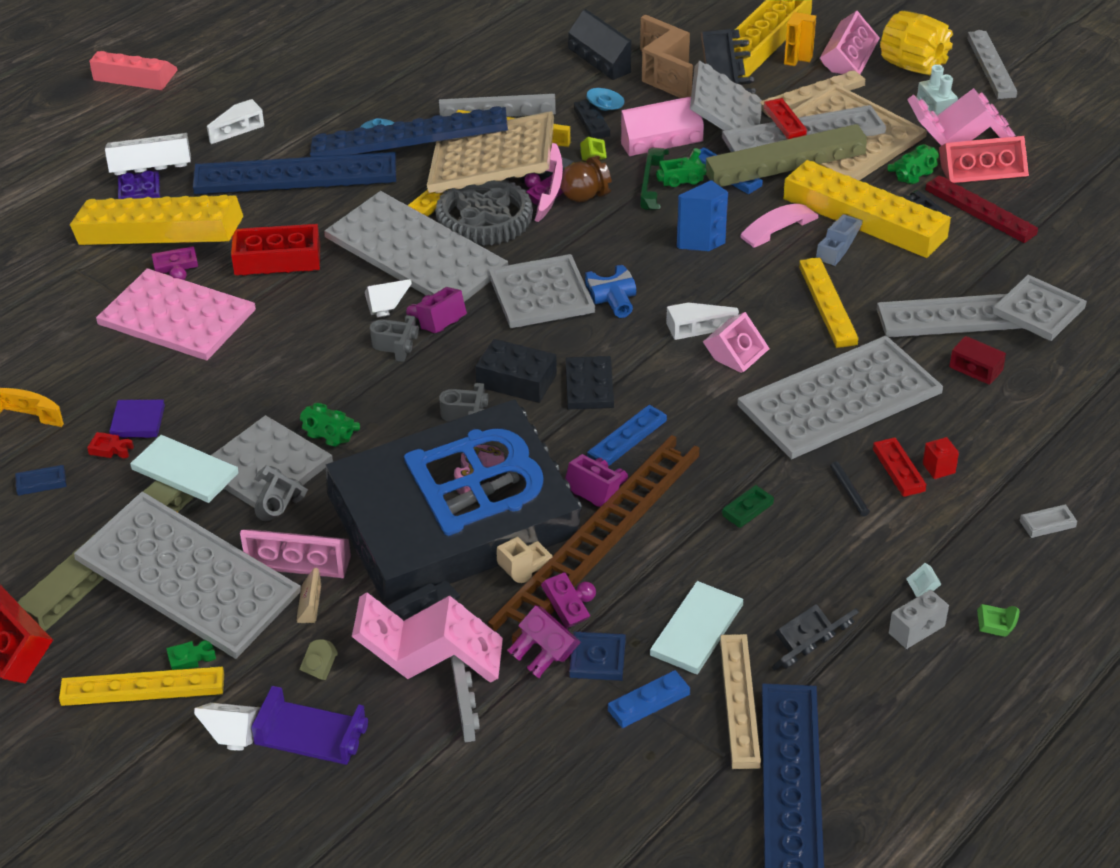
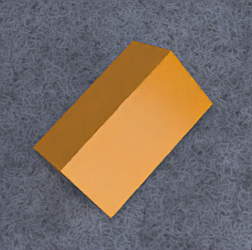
[784,12,816,66]

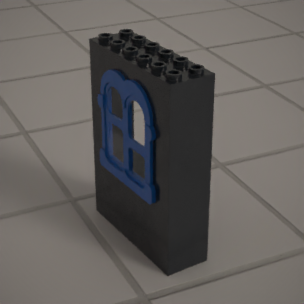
[326,399,582,607]

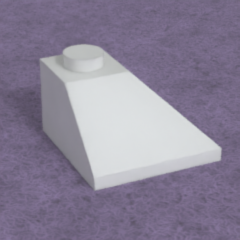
[365,279,412,317]
[194,703,261,750]

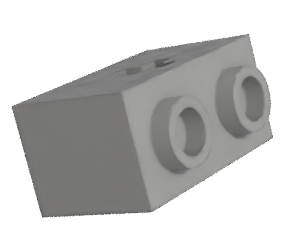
[889,590,949,649]

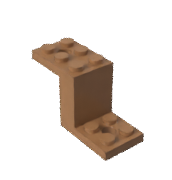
[640,15,693,98]

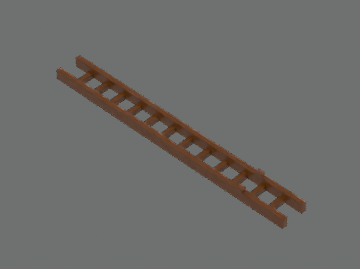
[488,435,700,644]

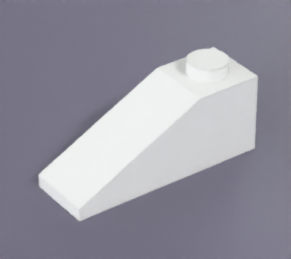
[207,99,264,144]
[666,303,739,340]

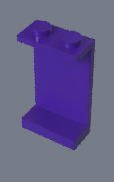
[251,686,368,765]

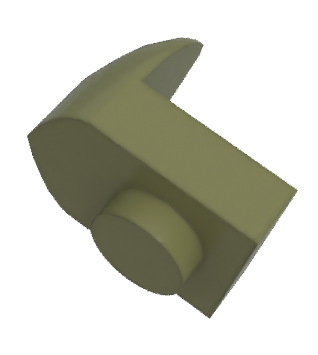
[299,640,338,680]

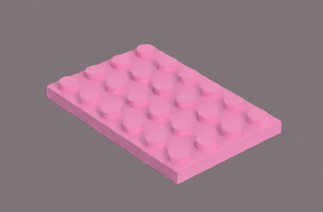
[96,269,256,361]

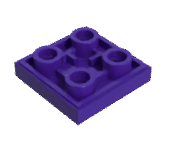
[118,171,160,199]
[110,400,165,438]

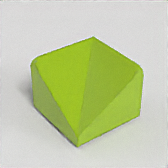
[580,137,607,161]

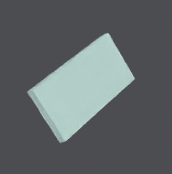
[130,435,239,503]
[650,581,743,675]

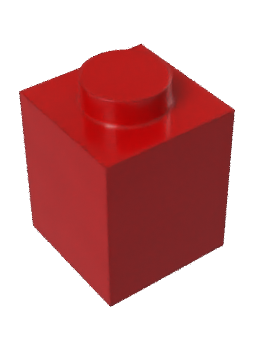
[923,437,959,479]

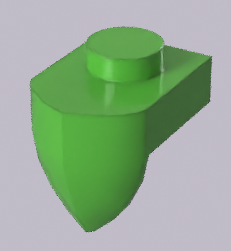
[977,604,1020,637]

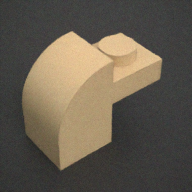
[497,537,553,583]

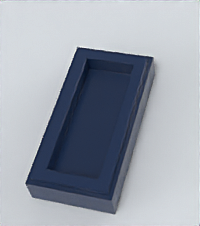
[15,465,67,496]

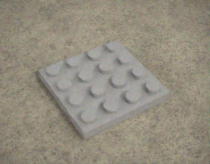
[690,61,762,131]
[489,254,595,328]
[211,415,333,510]

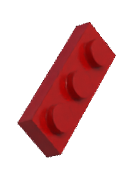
[764,98,807,139]
[873,437,927,497]

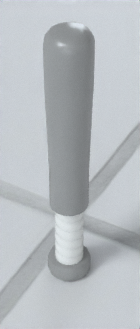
[446,471,519,514]

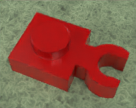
[87,432,134,458]

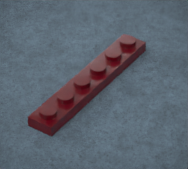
[925,175,1038,243]

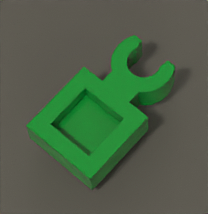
[166,640,216,670]

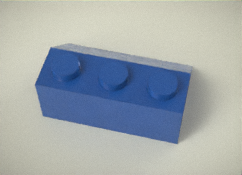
[677,180,728,251]

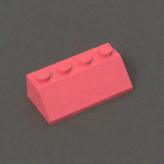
[90,51,177,90]
[939,136,1029,183]

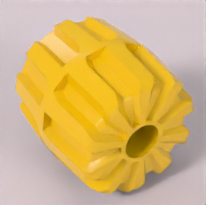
[880,11,953,75]

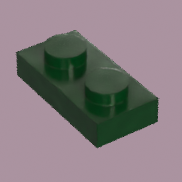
[722,485,774,528]

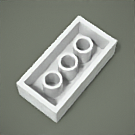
[105,133,191,175]

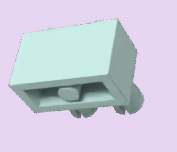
[917,65,958,116]

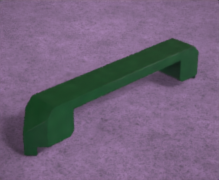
[641,148,669,210]

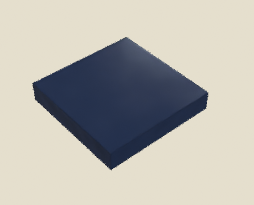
[569,632,626,681]

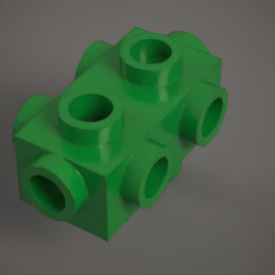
[888,144,939,184]
[656,148,706,187]
[300,403,360,446]

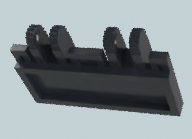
[701,29,756,94]

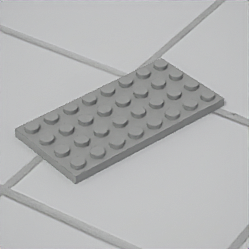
[324,191,508,302]
[737,336,943,459]
[74,492,301,659]

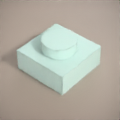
[907,563,941,597]

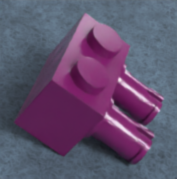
[406,287,467,333]
[565,454,628,507]
[508,605,581,678]

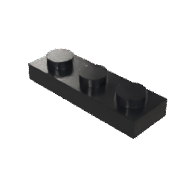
[574,99,610,139]

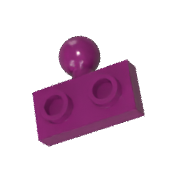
[524,172,563,206]
[152,246,198,280]
[541,572,596,629]

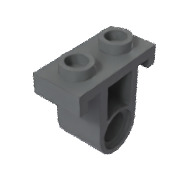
[370,315,419,362]
[439,383,488,422]
[254,465,308,522]

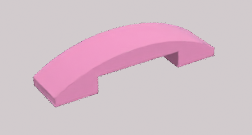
[535,143,563,222]
[741,204,818,248]

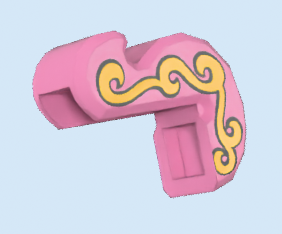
[454,445,505,494]

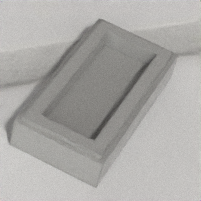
[1020,504,1077,538]

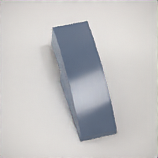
[816,214,863,266]

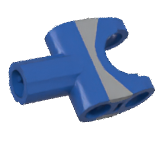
[585,265,636,318]

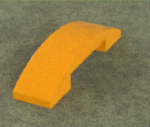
[0,388,64,427]

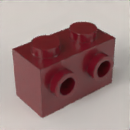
[949,336,1006,385]

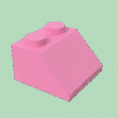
[703,312,770,373]

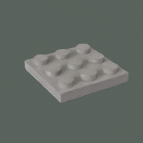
[992,275,1087,341]

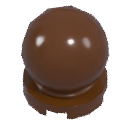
[560,155,612,202]

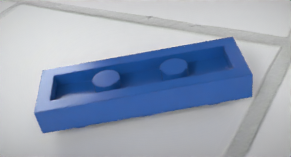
[608,670,690,728]

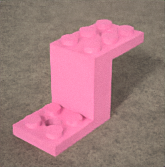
[907,88,1016,146]
[352,593,503,683]

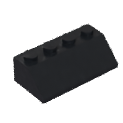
[568,9,631,80]

